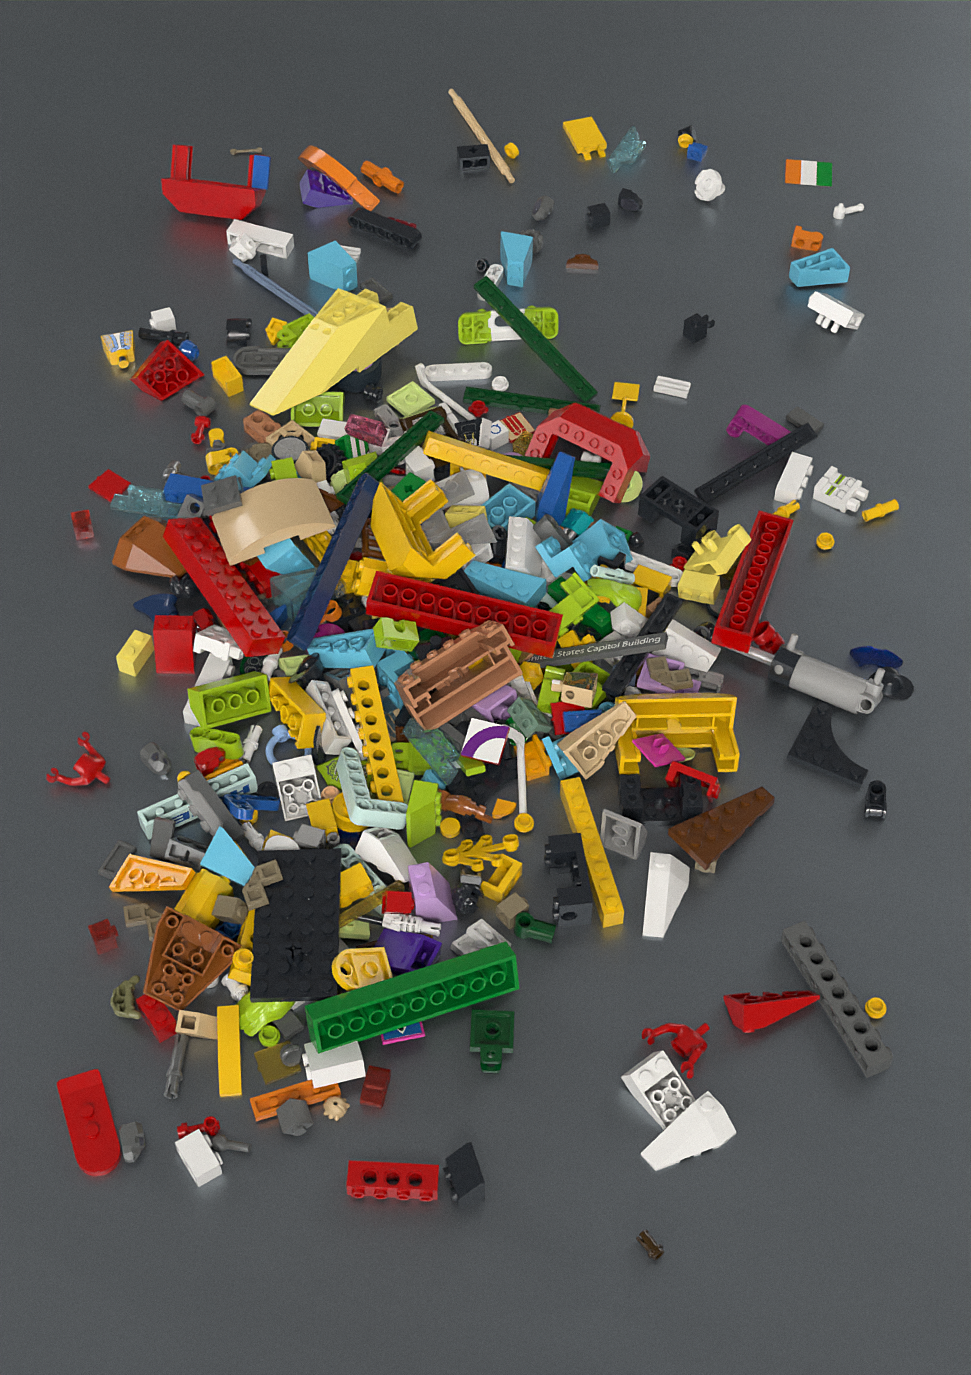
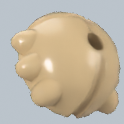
[323,1095,350,1121]

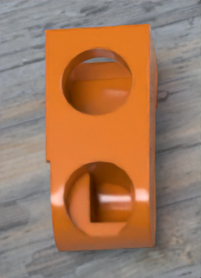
[791,225,823,251]

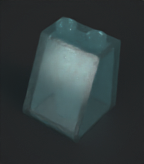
[270,567,318,622]

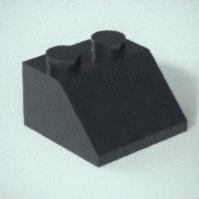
[443,1142,485,1209]

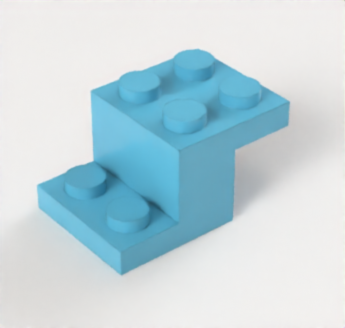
[213,450,275,488]
[535,536,598,582]
[377,640,414,710]

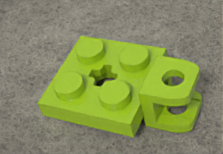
[277,313,314,348]
[391,738,448,776]

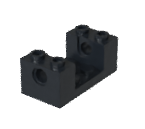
[638,476,719,551]
[618,774,703,826]
[544,833,593,928]

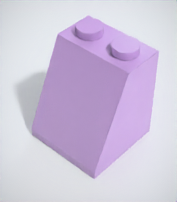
[471,685,518,723]
[408,862,457,923]

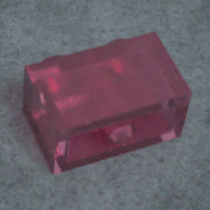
[344,414,388,447]

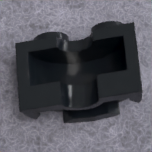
[226,318,252,347]

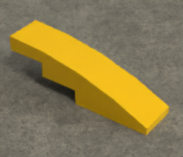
[217,1005,242,1097]

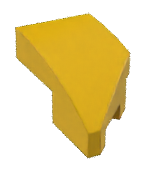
[265,317,288,345]

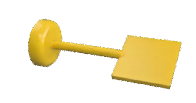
[611,382,640,428]

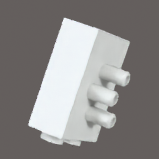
[808,291,865,333]

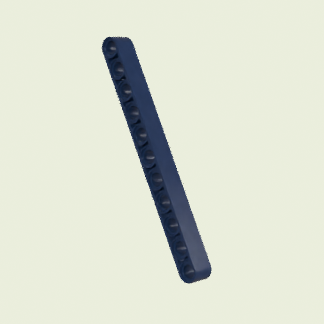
[287,473,380,651]

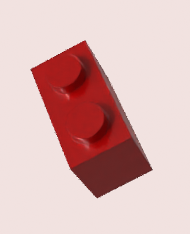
[136,994,177,1043]

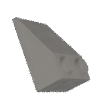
[600,809,647,860]

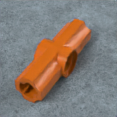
[361,160,404,194]

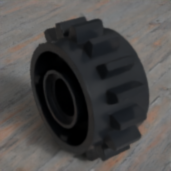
[316,443,347,483]

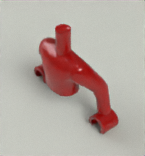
[46,732,111,786]
[642,1023,710,1079]

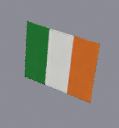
[785,159,832,187]

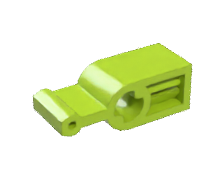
[537,665,565,714]

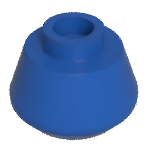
[178,339,199,361]

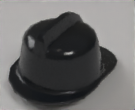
[289,653,324,684]
[868,667,914,700]

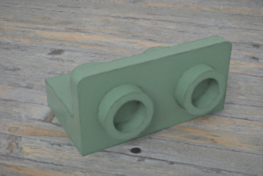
[507,697,552,738]

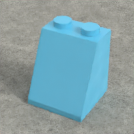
[500,231,533,287]
[307,240,358,292]
[572,519,633,564]
[200,826,255,887]

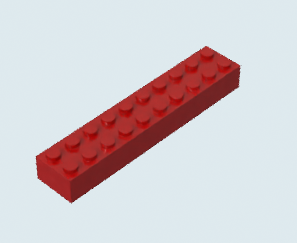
[711,511,794,653]
[163,517,285,657]
[366,571,563,658]

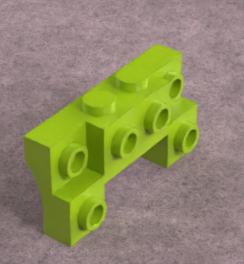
[549,572,599,637]

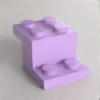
[637,654,701,693]

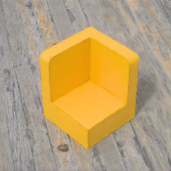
[519,661,544,691]

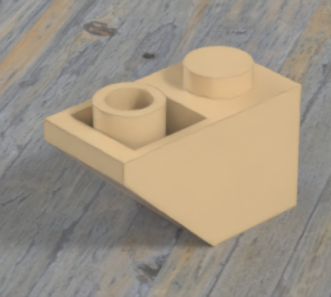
[295,450,326,483]
[175,1010,218,1040]

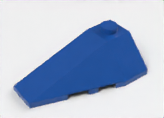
[535,451,575,526]

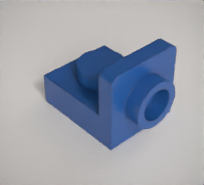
[687,142,708,162]

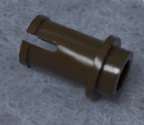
[636,1229,664,1260]

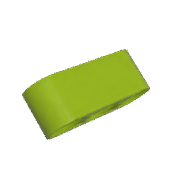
[189,726,244,760]

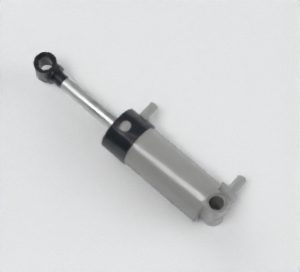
[693,622,885,715]

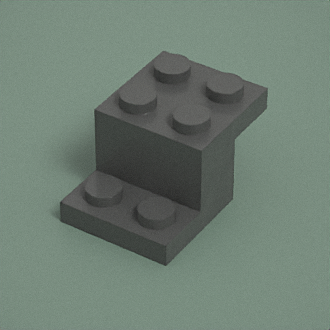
[201,475,244,516]
[323,668,390,711]

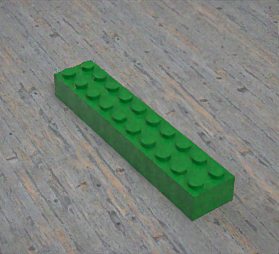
[305,941,519,1054]

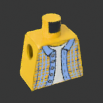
[101,330,135,368]

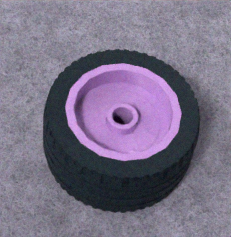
[336,357,382,393]

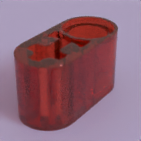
[360,1065,391,1109]

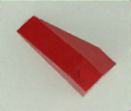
[723,990,820,1033]

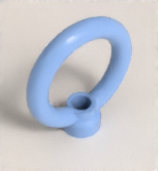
[265,725,313,765]

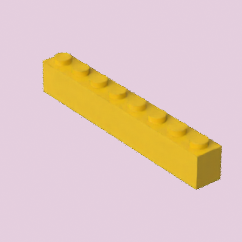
[422,431,550,491]
[560,777,624,928]

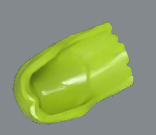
[587,578,642,611]
[235,992,296,1037]

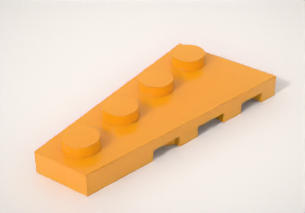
[109,854,196,892]

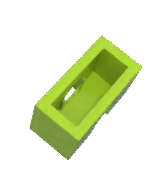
[373,617,419,652]

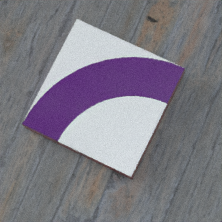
[461,718,510,765]

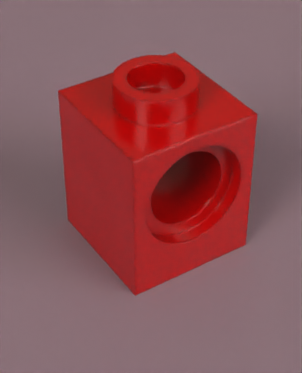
[381,891,414,915]

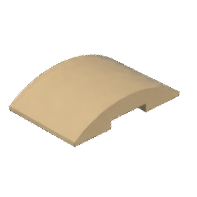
[212,478,335,566]

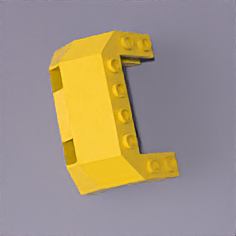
[371,479,476,579]
[614,692,740,775]

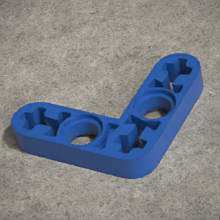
[223,794,280,820]

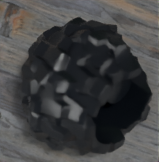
[452,883,484,914]

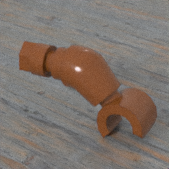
[439,789,493,824]

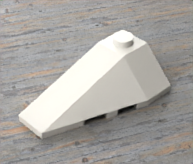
[436,469,490,506]
[642,852,690,938]
[641,1091,736,1171]

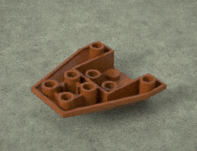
[112,516,187,578]
[143,906,242,1011]

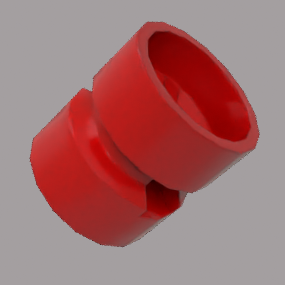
[753,621,785,655]

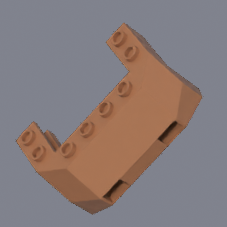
[394,620,523,736]

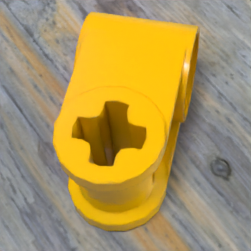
[205,447,239,475]

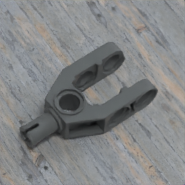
[439,707,490,753]

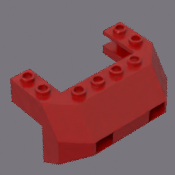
[161,144,270,220]
[525,403,650,503]

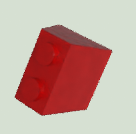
[153,615,197,674]

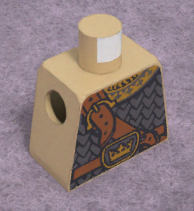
[551,672,598,708]

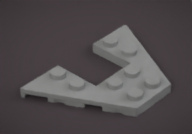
[421,467,497,548]

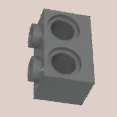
[176,494,208,521]
[164,835,209,872]

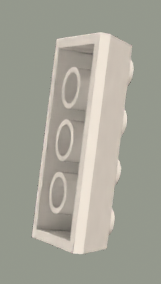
[504,516,543,578]

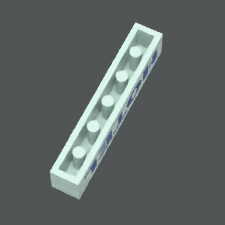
[137,763,258,840]

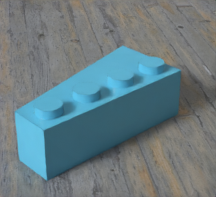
[464,560,546,608]
[307,629,386,668]

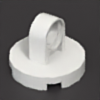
[694,169,725,201]

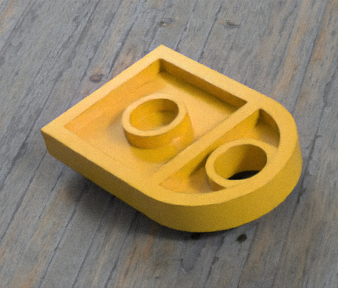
[332,947,393,991]

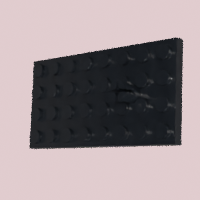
[250,848,342,1003]

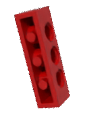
[346,1160,439,1202]

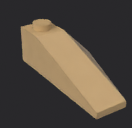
[557,701,636,779]

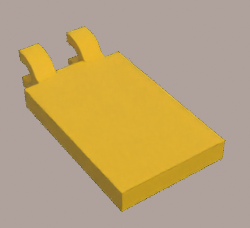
[563,116,607,161]

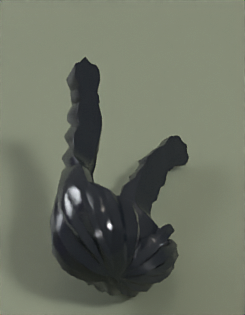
[169,574,200,599]

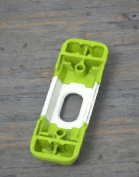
[458,305,558,345]

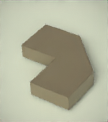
[646,656,693,690]
[242,859,283,911]
[123,903,162,941]

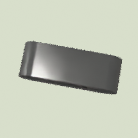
[533,514,573,551]

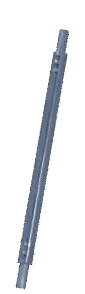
[233,258,318,317]

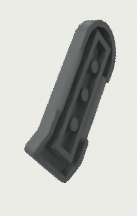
[233,346,291,375]

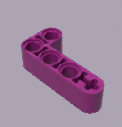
[726,405,791,446]

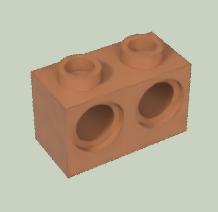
[243,409,281,444]

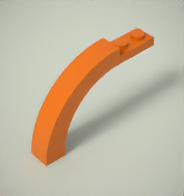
[298,145,380,211]

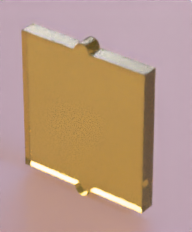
[254,1040,302,1085]

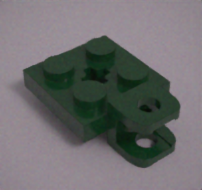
[470,1010,515,1073]

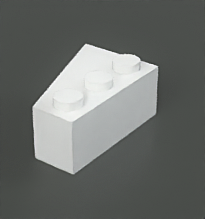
[651,619,721,672]

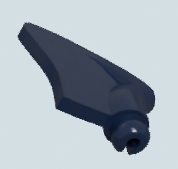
[133,593,180,622]

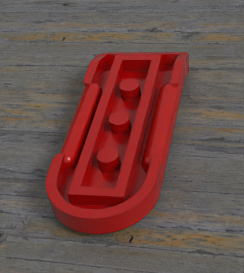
[57,1069,122,1176]

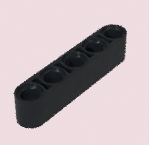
[347,207,422,250]

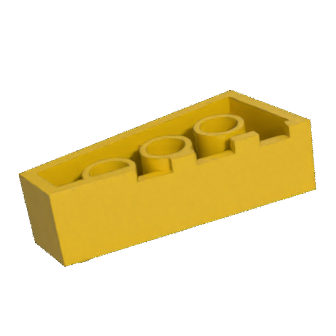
[268,677,326,749]

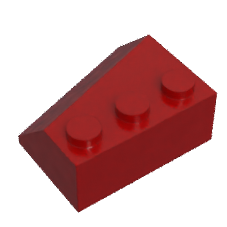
[130,340,205,401]

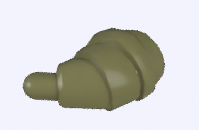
[110,975,142,1019]

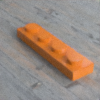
[250,1080,341,1122]

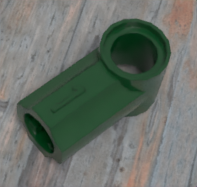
[514,912,556,943]

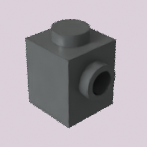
[276,1099,313,1136]

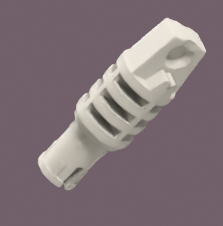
[382,914,442,937]

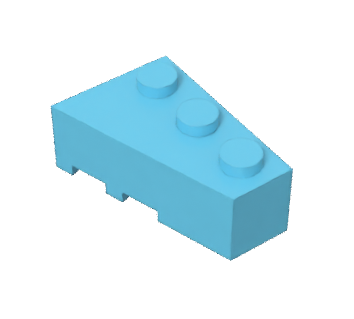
[789,248,850,287]
[257,538,317,582]

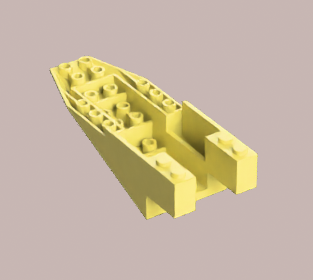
[250,288,418,416]

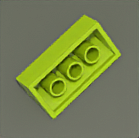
[187,671,272,730]

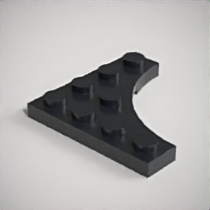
[787,699,868,789]
[443,757,518,841]

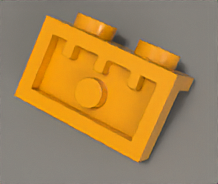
[514,734,552,781]

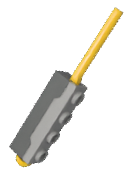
[177,770,255,871]

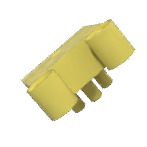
[684,524,751,576]

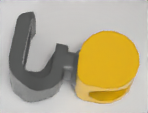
[206,428,227,454]

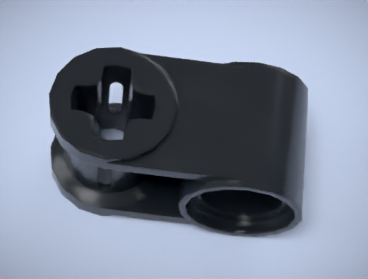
[864,780,887,820]

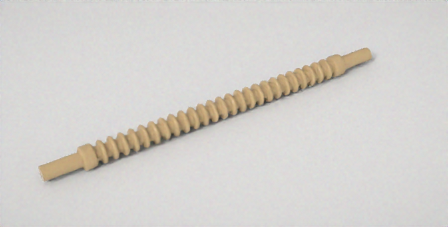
[448,89,515,183]

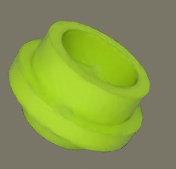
[259,1025,280,1047]

